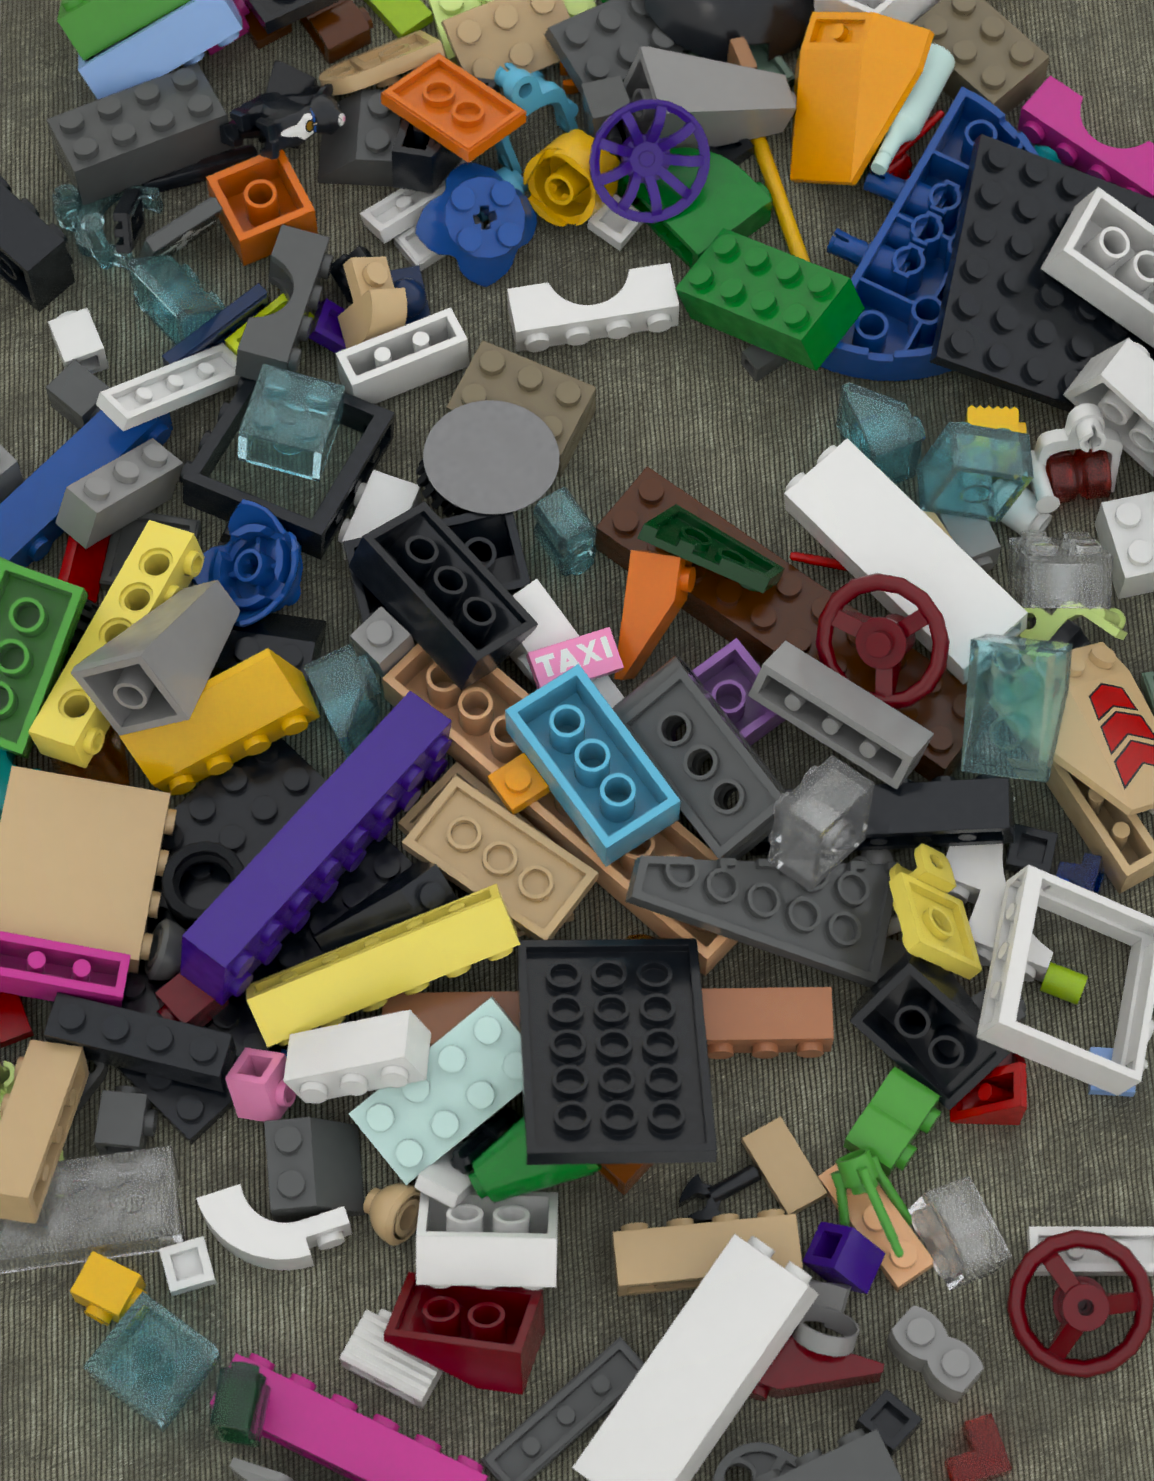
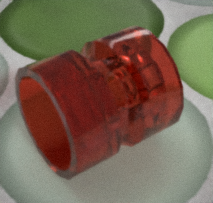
[1045,449,1112,504]

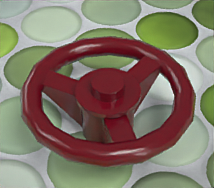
[815,573,950,710]
[1007,1230,1154,1379]

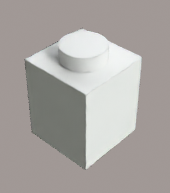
[48,308,109,374]

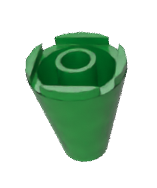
[469,1116,602,1203]

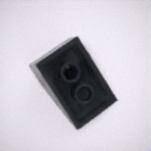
[312,861,458,1010]
[849,952,1010,1111]

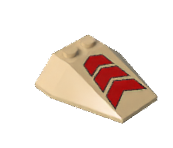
[989,642,1154,816]

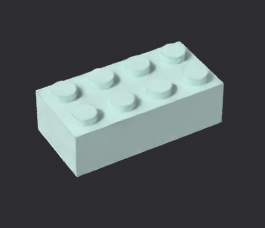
[349,996,523,1185]

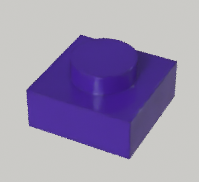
[309,298,346,354]

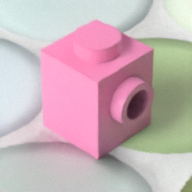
[225,1047,296,1122]

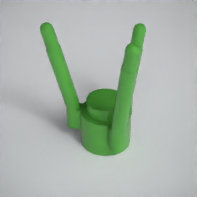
[830,1148,914,1257]

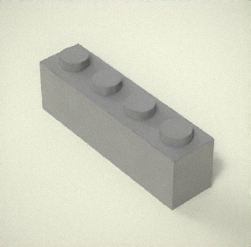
[748,640,934,790]

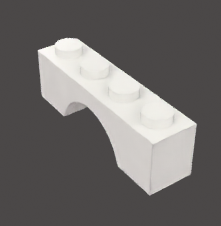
[507,263,679,352]

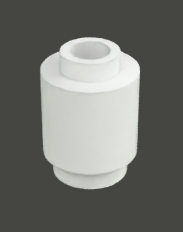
[987,479,1052,539]

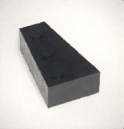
[392,77,499,193]

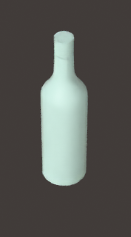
[871,43,955,175]

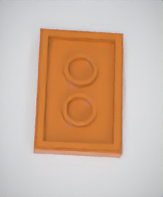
[381,53,526,163]

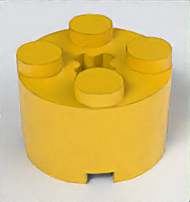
[523,129,621,227]

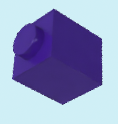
[802,1222,886,1294]

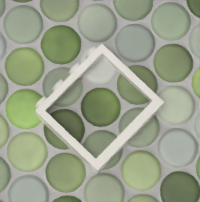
[976,864,1154,1096]

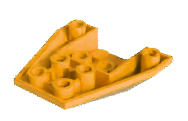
[790,12,934,186]

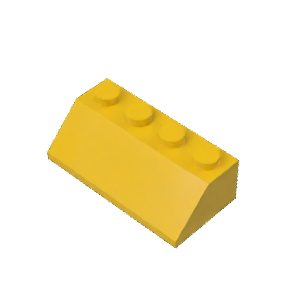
[119,648,320,796]

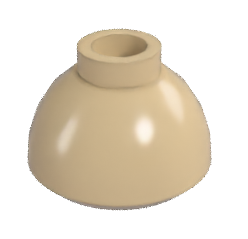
[363,1183,421,1246]

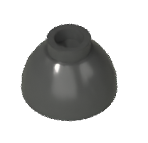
[145,919,186,981]

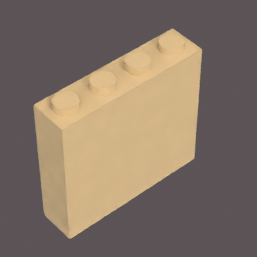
[0,766,177,974]

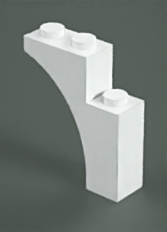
[946,797,1054,982]

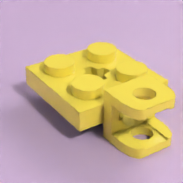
[888,843,982,980]

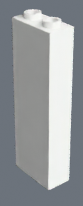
[784,438,1028,684]
[572,1234,819,1481]

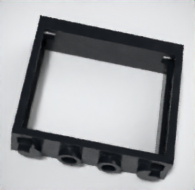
[179,372,395,560]

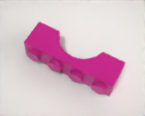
[1017,75,1154,199]

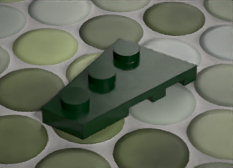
[638,504,785,593]

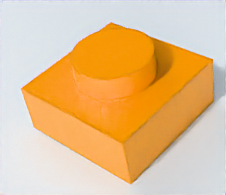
[487,753,549,815]

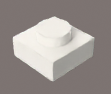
[587,194,643,251]
[159,1236,216,1296]

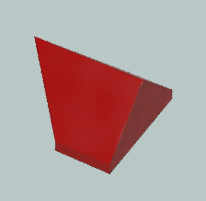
[950,1052,1027,1125]

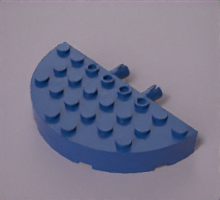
[820,86,1039,381]

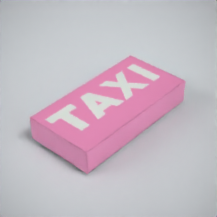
[526,627,624,689]

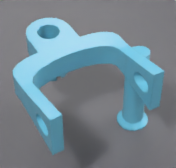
[494,63,579,174]

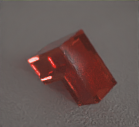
[944,1413,1012,1481]

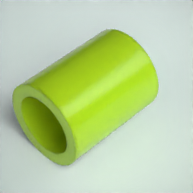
[1039,962,1088,1005]

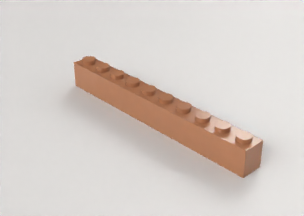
[382,987,834,1059]

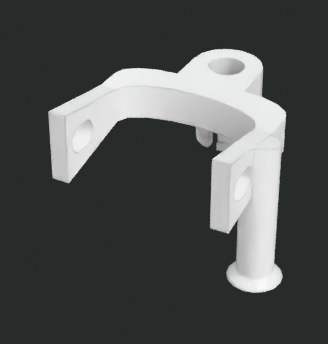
[1024,403,1123,514]

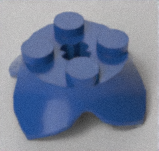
[415,162,537,287]
[192,499,303,627]

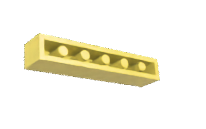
[246,883,520,1048]

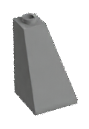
[623,46,796,149]
[71,580,240,736]

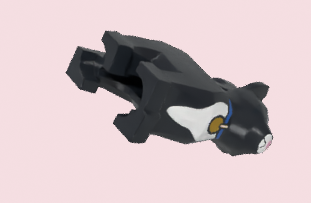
[219,84,346,160]

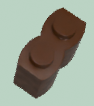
[299,0,373,64]

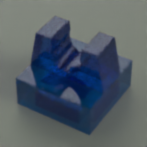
[1056,853,1104,894]

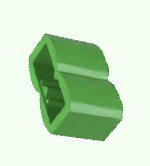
[843,1066,942,1176]

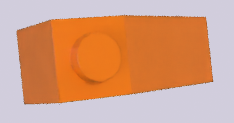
[614,550,696,680]

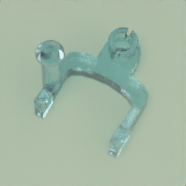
[52,184,164,272]

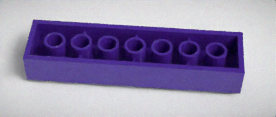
[180,691,452,1006]

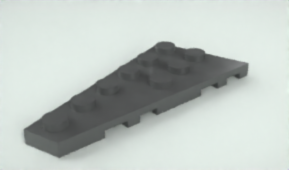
[625,855,902,988]

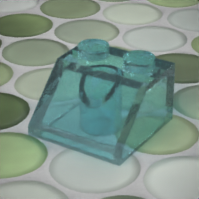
[127,255,225,345]
[836,382,925,484]
[303,643,382,759]

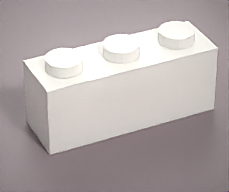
[336,307,470,404]
[283,1010,431,1104]

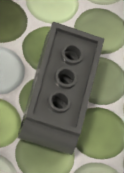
[612,655,800,861]

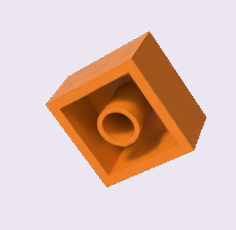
[206,149,318,266]

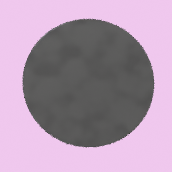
[423,400,560,514]

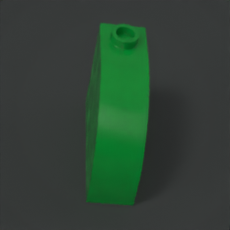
[617,147,773,269]

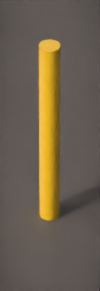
[750,136,810,262]

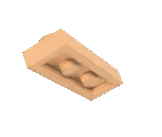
[818,1164,935,1291]

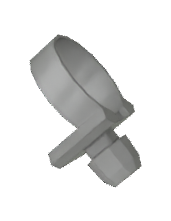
[792,1280,860,1357]

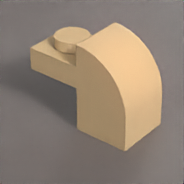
[337,257,407,349]

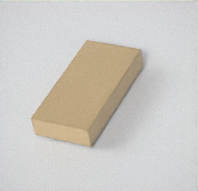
[741,1116,827,1215]

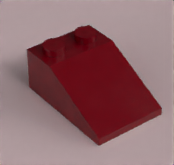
[383,1272,545,1395]

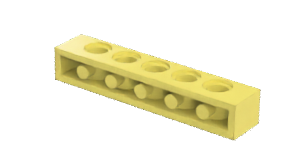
[28,520,204,769]

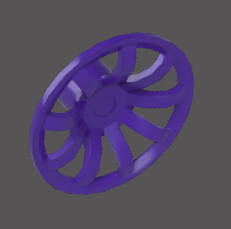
[589,99,710,223]

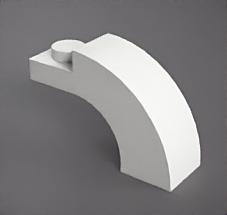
[196,1184,352,1270]

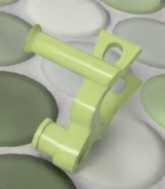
[1019,600,1128,662]

